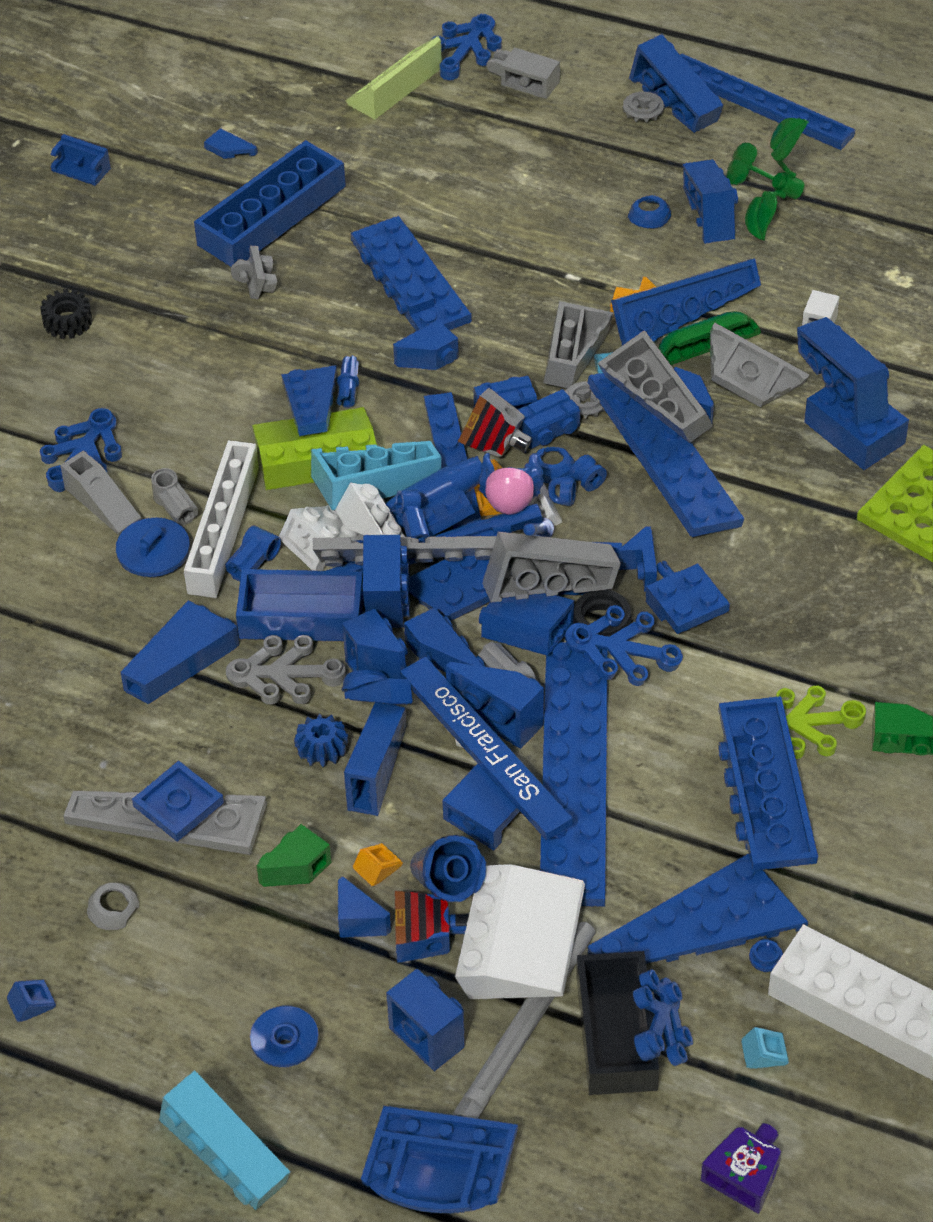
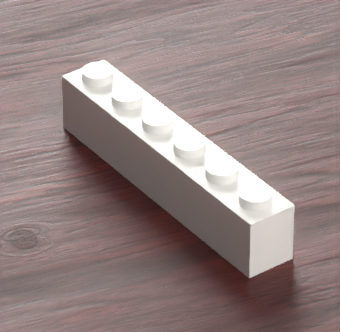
[184,440,259,598]

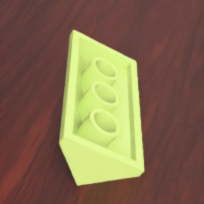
[345,36,441,120]

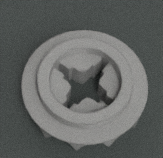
[623,92,664,123]
[565,382,605,419]

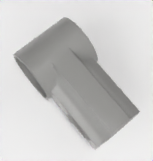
[151,468,198,526]
[478,641,536,680]

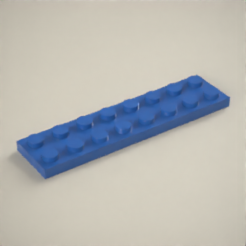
[587,373,744,537]

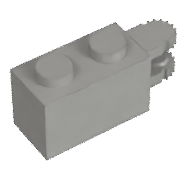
[486,47,560,99]

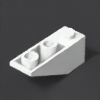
[335,483,405,537]

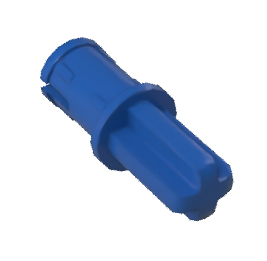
[337,355,359,408]

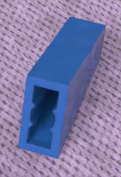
[344,703,407,816]

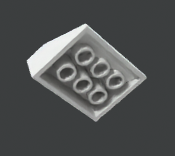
[455,864,585,999]

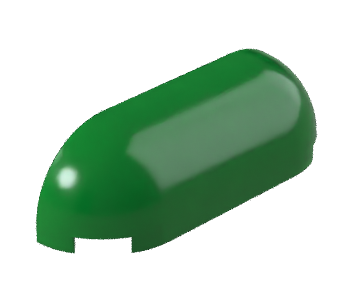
[658,311,761,365]

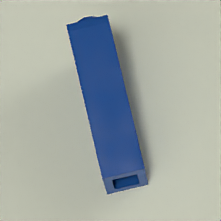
[120,600,239,704]

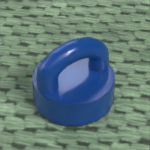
[548,476,576,506]

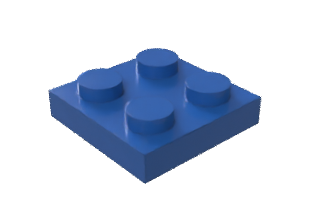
[132,761,224,842]

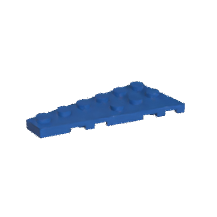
[588,854,808,964]

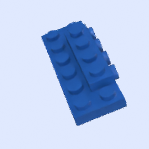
[351,216,471,331]
[718,696,818,871]

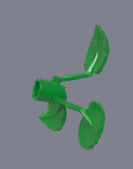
[727,118,809,241]

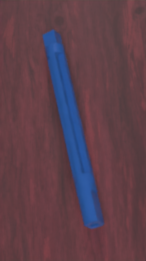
[326,504,542,572]

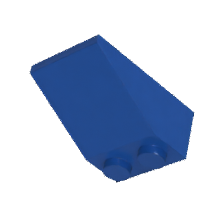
[446,662,544,749]

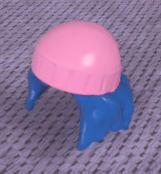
[479,453,544,515]

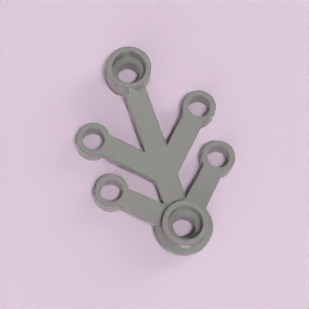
[226,635,346,704]

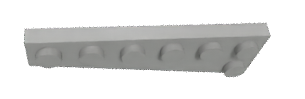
[313,536,496,567]
[63,791,267,855]

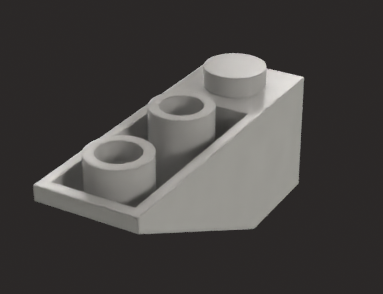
[60,450,142,535]

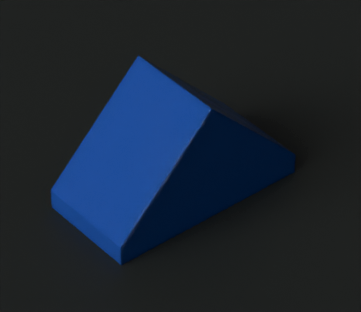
[338,876,391,938]

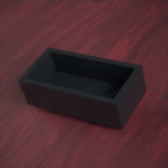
[576,951,659,1095]

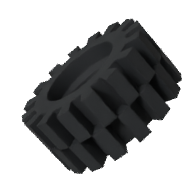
[40,289,92,339]

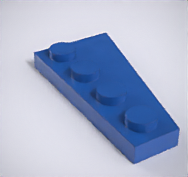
[281,365,338,436]

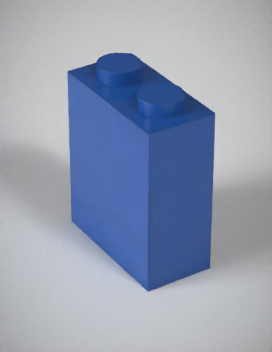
[479,593,574,656]

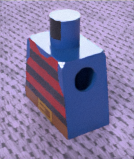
[395,891,469,962]

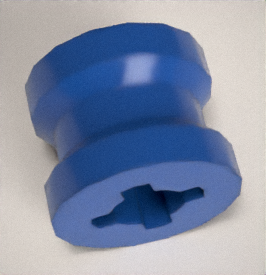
[570,455,607,492]

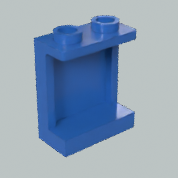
[442,764,541,851]

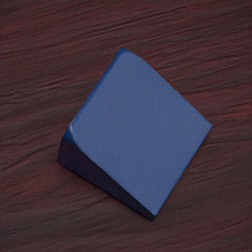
[7,979,56,1022]

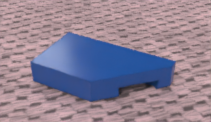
[204,128,258,159]

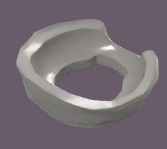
[87,882,139,930]

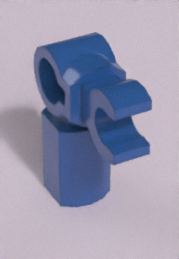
[391,489,430,543]

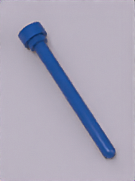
[523,517,555,538]

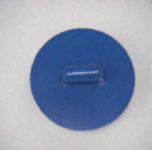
[116,517,190,577]

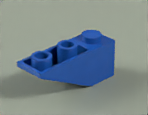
[404,607,485,673]

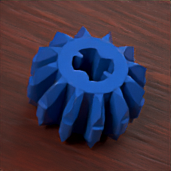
[294,713,348,767]

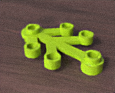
[776,686,866,759]

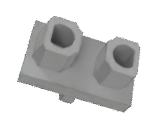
[230,246,277,299]

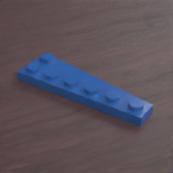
[611,258,761,345]

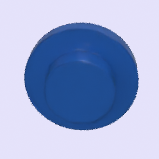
[749,939,783,972]

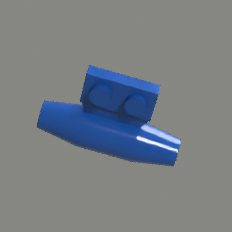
[385,456,482,537]

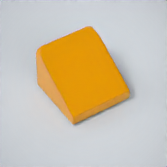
[353,843,403,886]

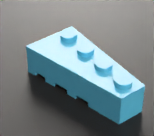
[311,441,442,510]
[159,1070,290,1210]

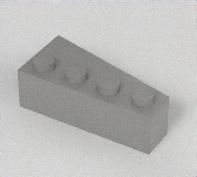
[598,330,713,443]
[482,532,621,603]

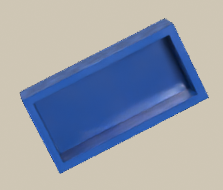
[236,569,364,641]

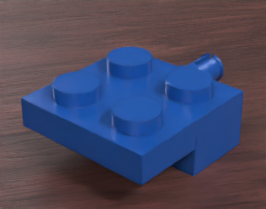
[646,561,730,634]

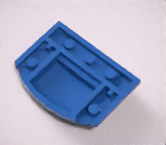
[361,1106,518,1213]

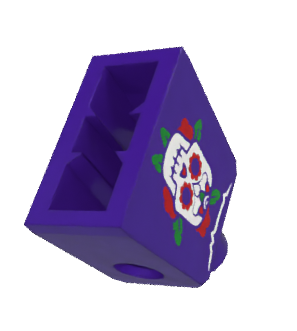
[700,1123,782,1214]

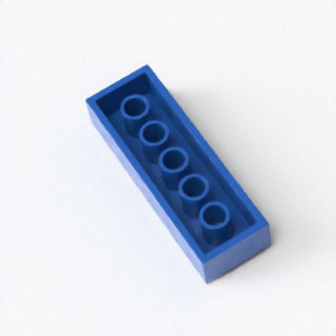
[194,140,346,267]

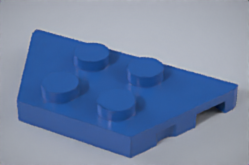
[408,534,497,621]

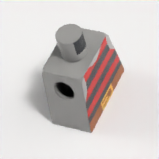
[458,388,532,457]

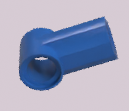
[225,525,281,582]

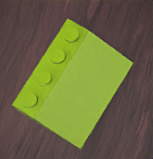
[252,407,377,490]

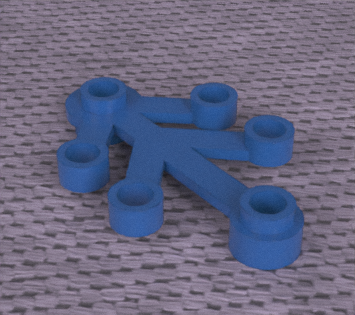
[431,14,502,80]
[40,408,122,492]
[565,605,683,686]
[633,969,693,1066]

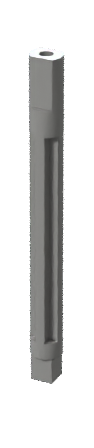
[452,922,595,1119]

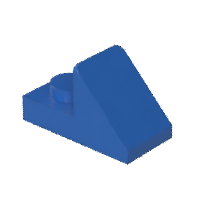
[618,526,657,592]

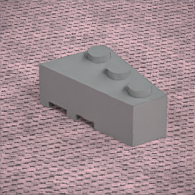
[543,301,614,388]

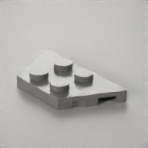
[710,323,809,407]

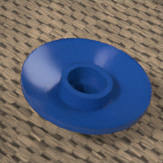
[250,1006,319,1067]

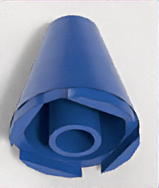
[410,835,486,902]

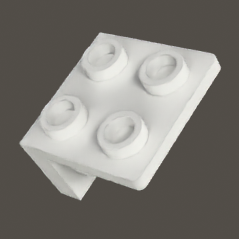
[279,505,363,571]

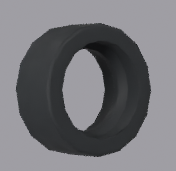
[573,590,631,639]

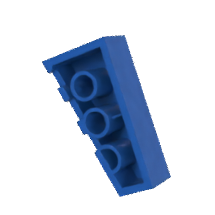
[629,34,723,133]

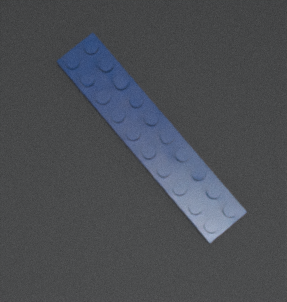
[540,642,607,907]

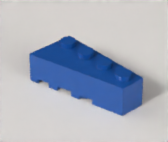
[797,317,889,427]

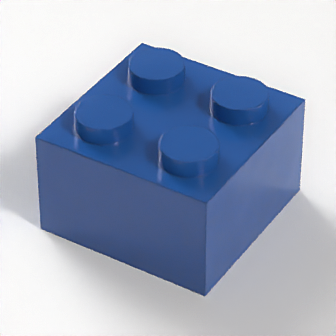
[386,968,465,1072]

